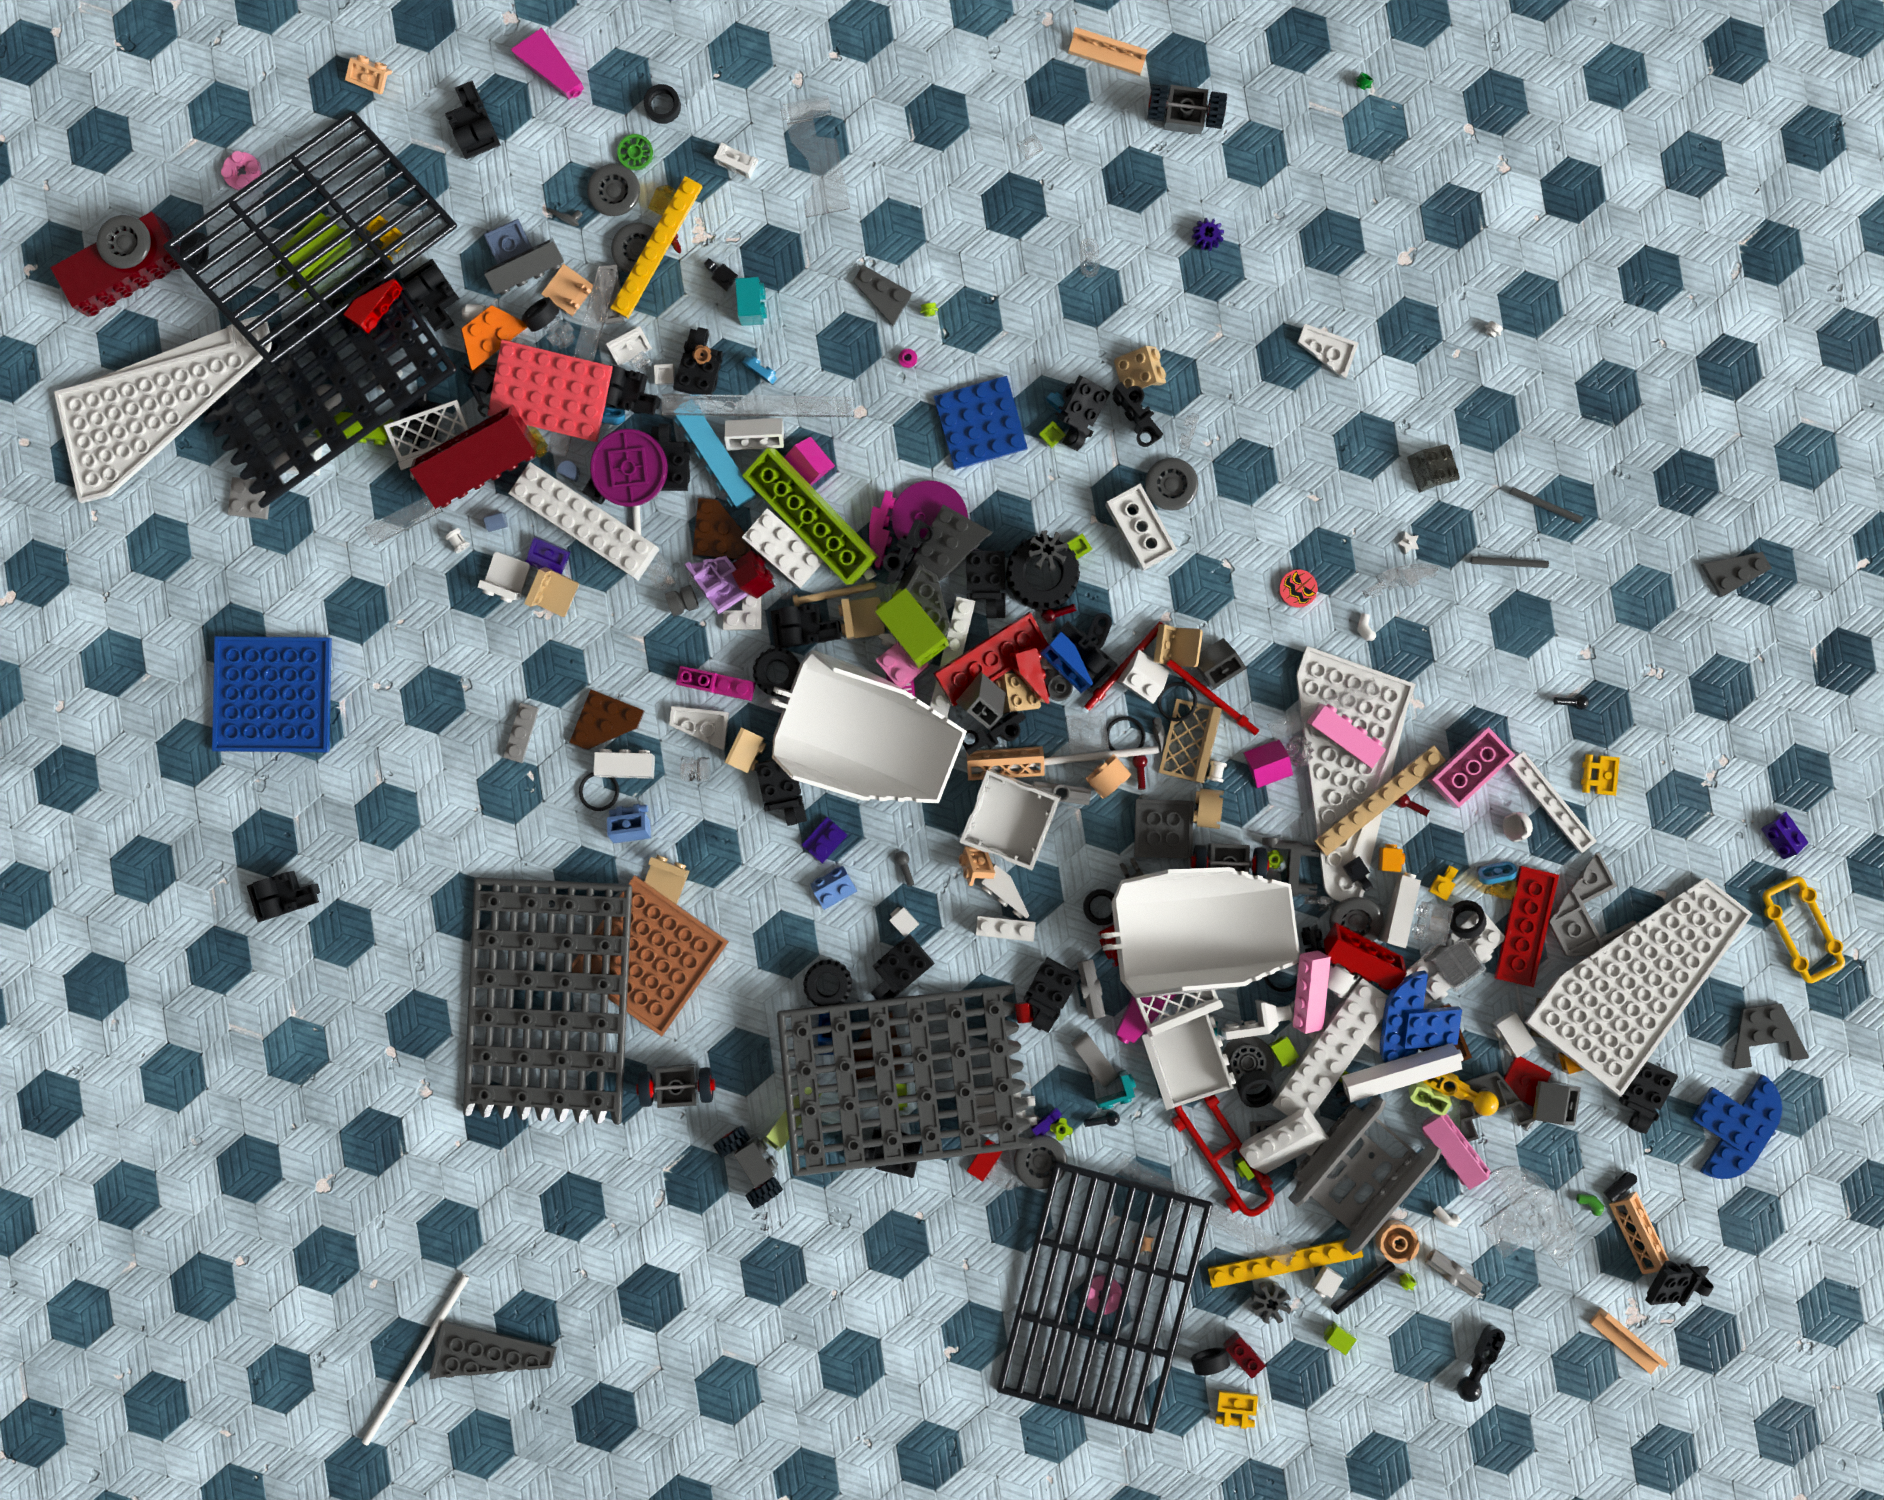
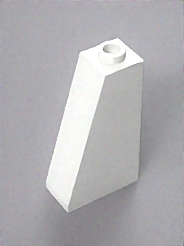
[1379,872,1421,948]

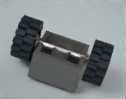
[1147,84,1227,135]
[713,1126,783,1209]

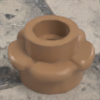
[692,345,711,364]

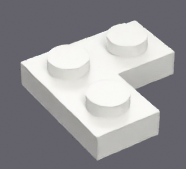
[723,595,762,630]

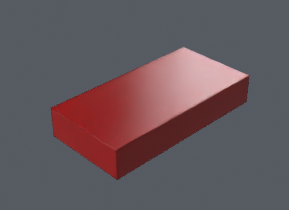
[967,1138,1003,1182]

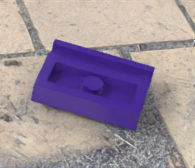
[525,536,571,575]
[802,817,848,864]

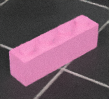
[1307,703,1386,768]
[1293,951,1331,1034]
[1422,1113,1490,1190]

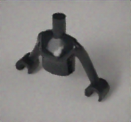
[461,364,497,417]

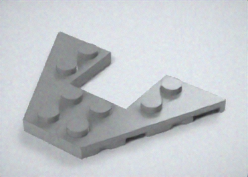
[1548,852,1637,956]

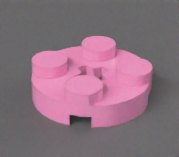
[221,151,262,191]
[1086,1275,1122,1315]

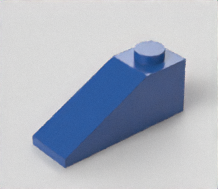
[1040,632,1093,693]

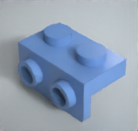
[810,866,857,910]

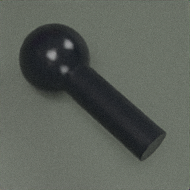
[1553,695,1589,710]
[1084,1111,1120,1127]

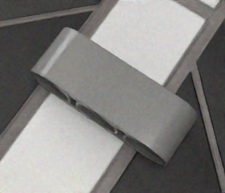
[1071,1032,1119,1088]

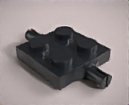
[397,392,442,452]

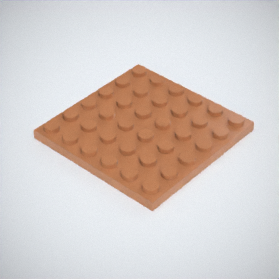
[572,875,729,1037]

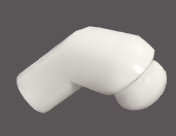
[1433,1206,1461,1228]

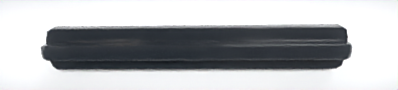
[1331,1260,1396,1315]

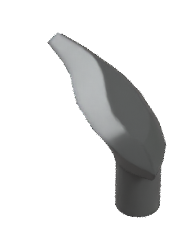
[547,208,583,226]
[1152,717,1165,753]
[1424,933,1454,962]

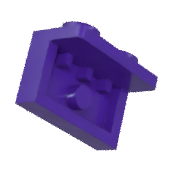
[1761,812,1809,859]

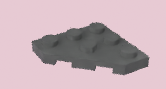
[906,565,951,637]

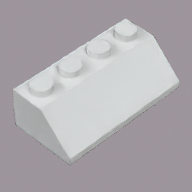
[1239,1106,1329,1174]

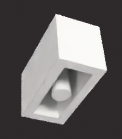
[1492,1011,1537,1058]

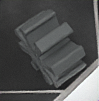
[1028,530,1068,571]
[1250,1281,1291,1324]

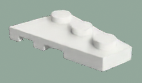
[1297,324,1358,380]
[669,706,729,751]

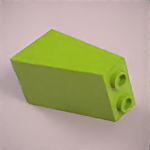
[272,213,351,299]
[875,588,949,669]

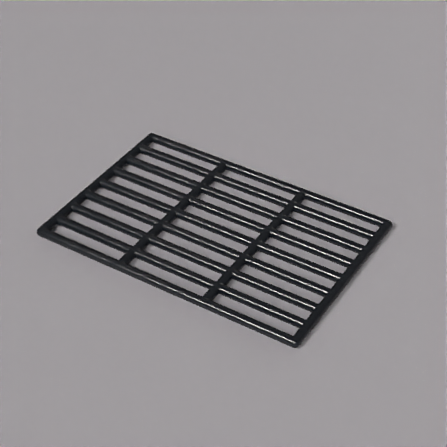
[163,111,457,365]
[996,1161,1213,1434]

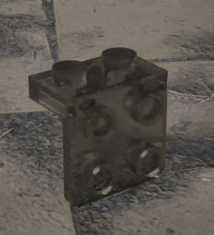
[1407,444,1460,493]

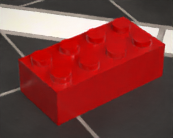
[1324,922,1407,990]

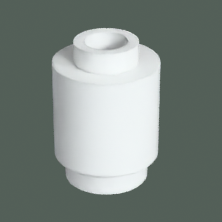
[462,304,488,323]

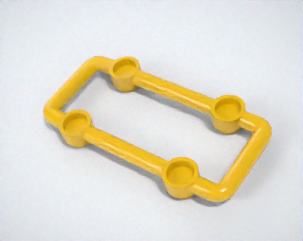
[1762,876,1845,983]

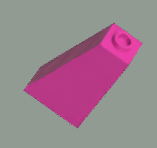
[511,27,584,100]
[1115,994,1177,1044]

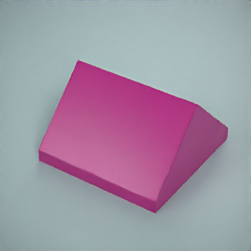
[784,437,835,486]
[1243,739,1293,788]

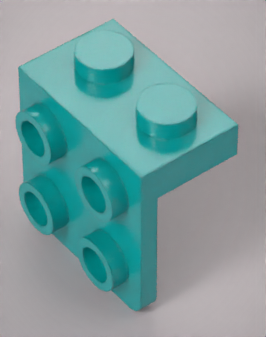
[1095,1070,1136,1110]

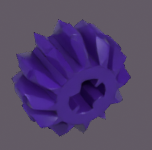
[1191,217,1224,251]

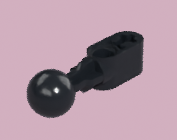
[1457,1325,1505,1402]

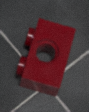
[1223,1331,1266,1379]

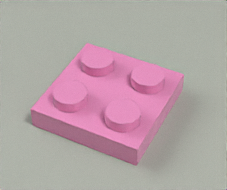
[875,642,930,688]

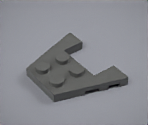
[1732,1003,1809,1069]
[1460,1070,1535,1142]

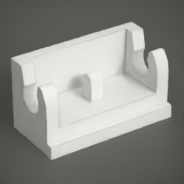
[714,143,759,179]
[606,326,652,366]

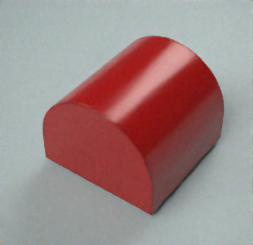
[1015,1002,1034,1023]

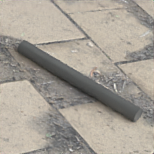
[1509,487,1583,524]
[1471,556,1549,568]

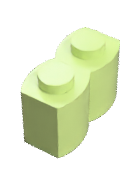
[1408,1081,1452,1115]

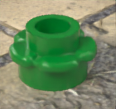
[1355,72,1374,90]

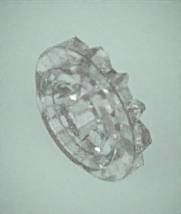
[1286,736,1314,767]

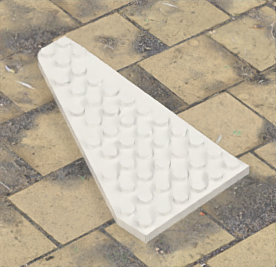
[54,315,272,503]
[1296,646,1416,902]

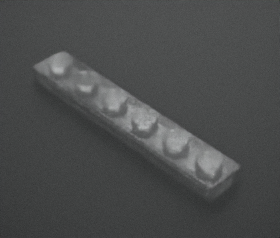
[1267,677,1381,741]

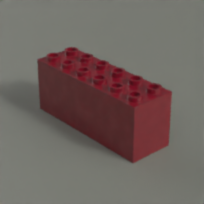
[50,211,181,317]
[410,405,538,509]

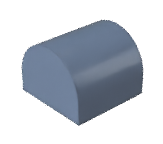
[556,461,580,482]
[483,512,508,532]

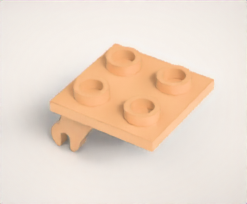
[541,263,595,317]

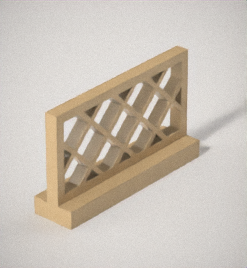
[1159,699,1222,784]

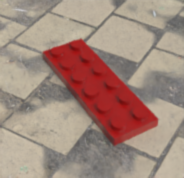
[933,612,1048,706]
[1495,866,1559,988]

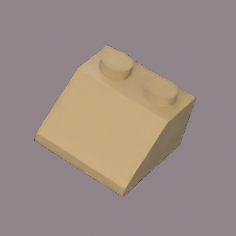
[725,727,766,773]

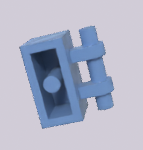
[607,804,651,844]

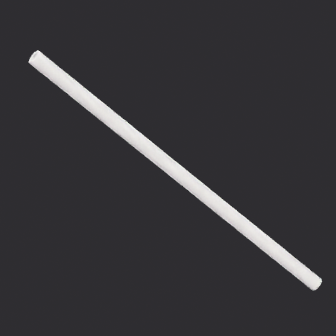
[971,746,1159,773]
[362,1274,470,1445]

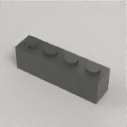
[484,238,564,295]

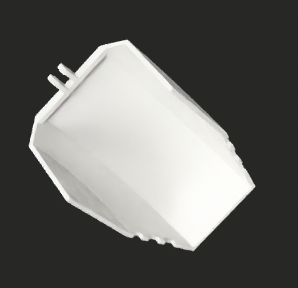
[769,650,967,803]
[1101,867,1300,998]

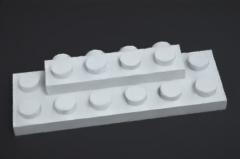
[1400,912,1505,1008]

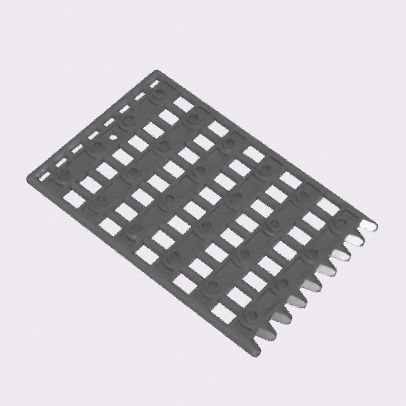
[463,877,632,1125]
[777,985,1032,1176]

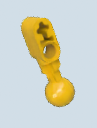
[1423,1073,1499,1116]

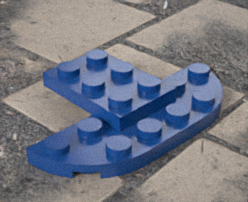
[1380,970,1462,1063]
[1691,1074,1782,1179]

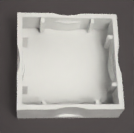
[960,769,1061,870]

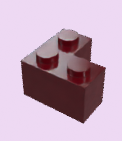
[732,551,775,599]

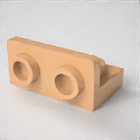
[345,55,392,94]
[959,846,995,886]

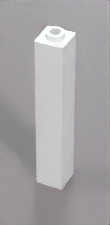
[1341,1043,1463,1102]

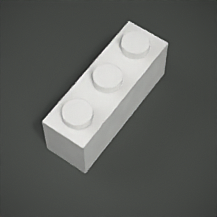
[724,418,784,451]
[594,749,655,779]
[975,915,1036,942]

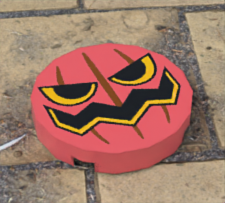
[1279,569,1318,608]

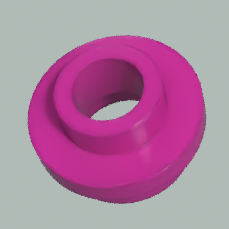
[898,349,917,368]

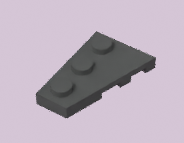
[853,265,912,327]
[1701,552,1772,597]

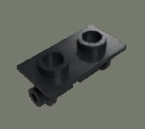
[1301,924,1326,954]

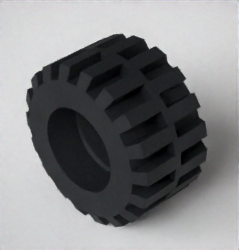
[753,647,800,697]
[803,959,853,1006]

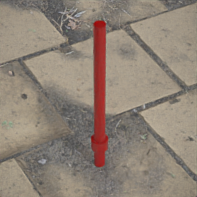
[1084,621,1163,711]
[1166,659,1259,736]

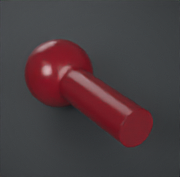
[1041,604,1077,624]
[1132,755,1148,790]
[1395,793,1430,817]

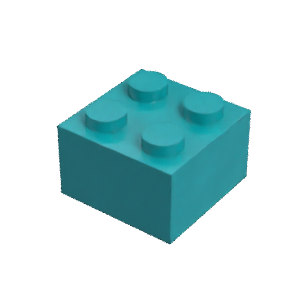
[735,277,767,326]

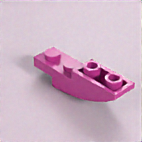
[869,490,896,570]
[676,666,756,701]

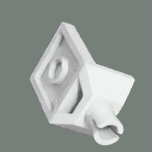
[1221,1000,1293,1040]

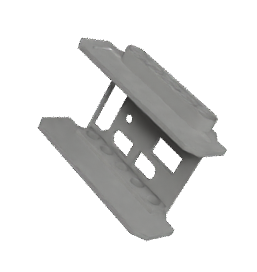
[1288,1095,1442,1255]

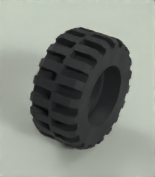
[1006,535,1080,610]

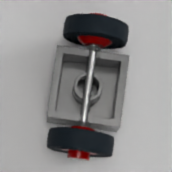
[1190,843,1269,879]
[636,1064,715,1108]

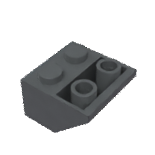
[1197,638,1247,691]
[956,672,1006,730]
[1532,1081,1581,1126]

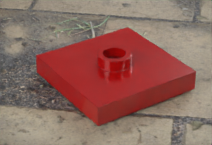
[1503,1056,1552,1107]

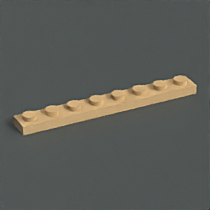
[1314,745,1446,856]

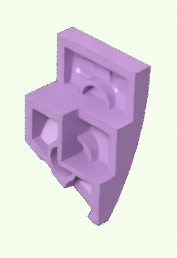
[685,556,749,614]

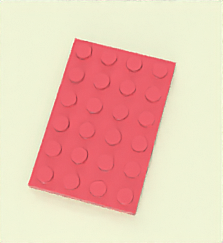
[487,340,613,442]

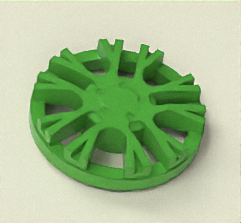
[617,134,653,171]

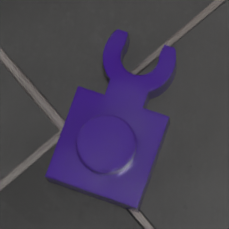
[1031,1108,1062,1136]

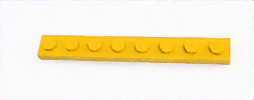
[611,176,703,319]
[1207,1239,1363,1288]

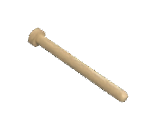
[792,582,877,606]

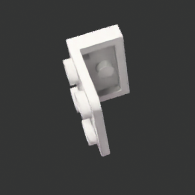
[478,552,531,602]

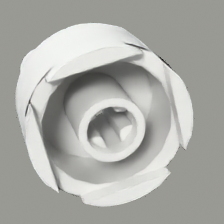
[1327,962,1361,999]

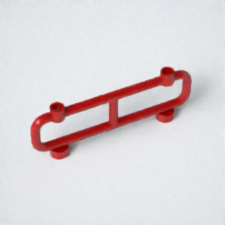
[1171,1094,1274,1217]

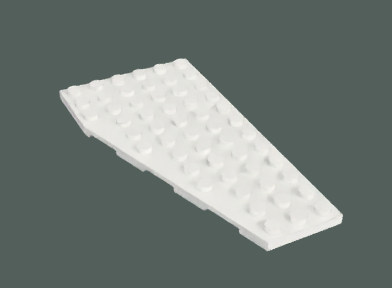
[1525,878,1753,1097]

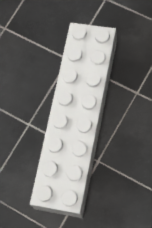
[508,462,660,581]
[1271,977,1388,1116]

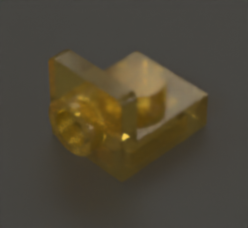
[648,185,676,216]
[530,428,550,458]
[1484,880,1517,900]

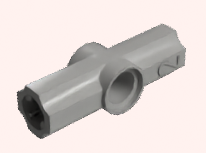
[1033,781,1091,805]
[1077,959,1105,1020]
[1425,1248,1483,1298]

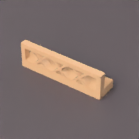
[1068,27,1148,76]
[966,746,1045,781]
[1609,1192,1669,1274]
[1589,1308,1668,1374]

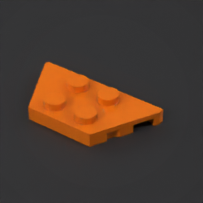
[461,305,527,371]

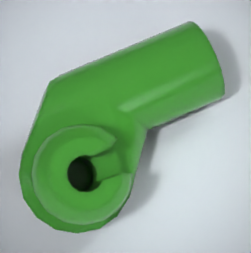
[1576,1194,1604,1216]

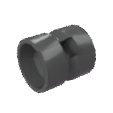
[665,585,699,617]
[1047,675,1073,702]

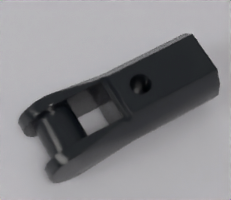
[1603,1172,1637,1203]

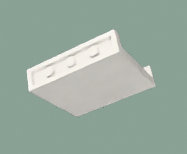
[1142,1014,1236,1110]

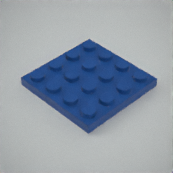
[934,376,1028,470]

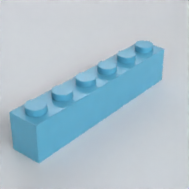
[673,399,757,509]

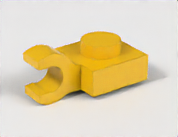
[1428,866,1458,901]

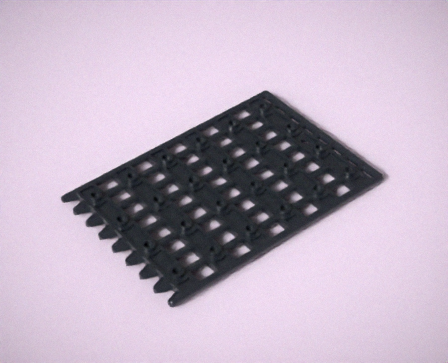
[203,261,457,508]

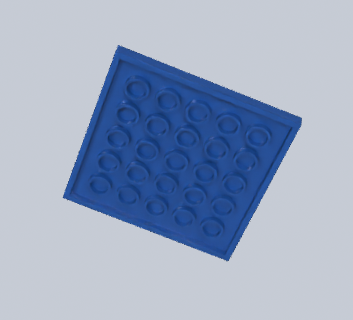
[212,636,332,753]

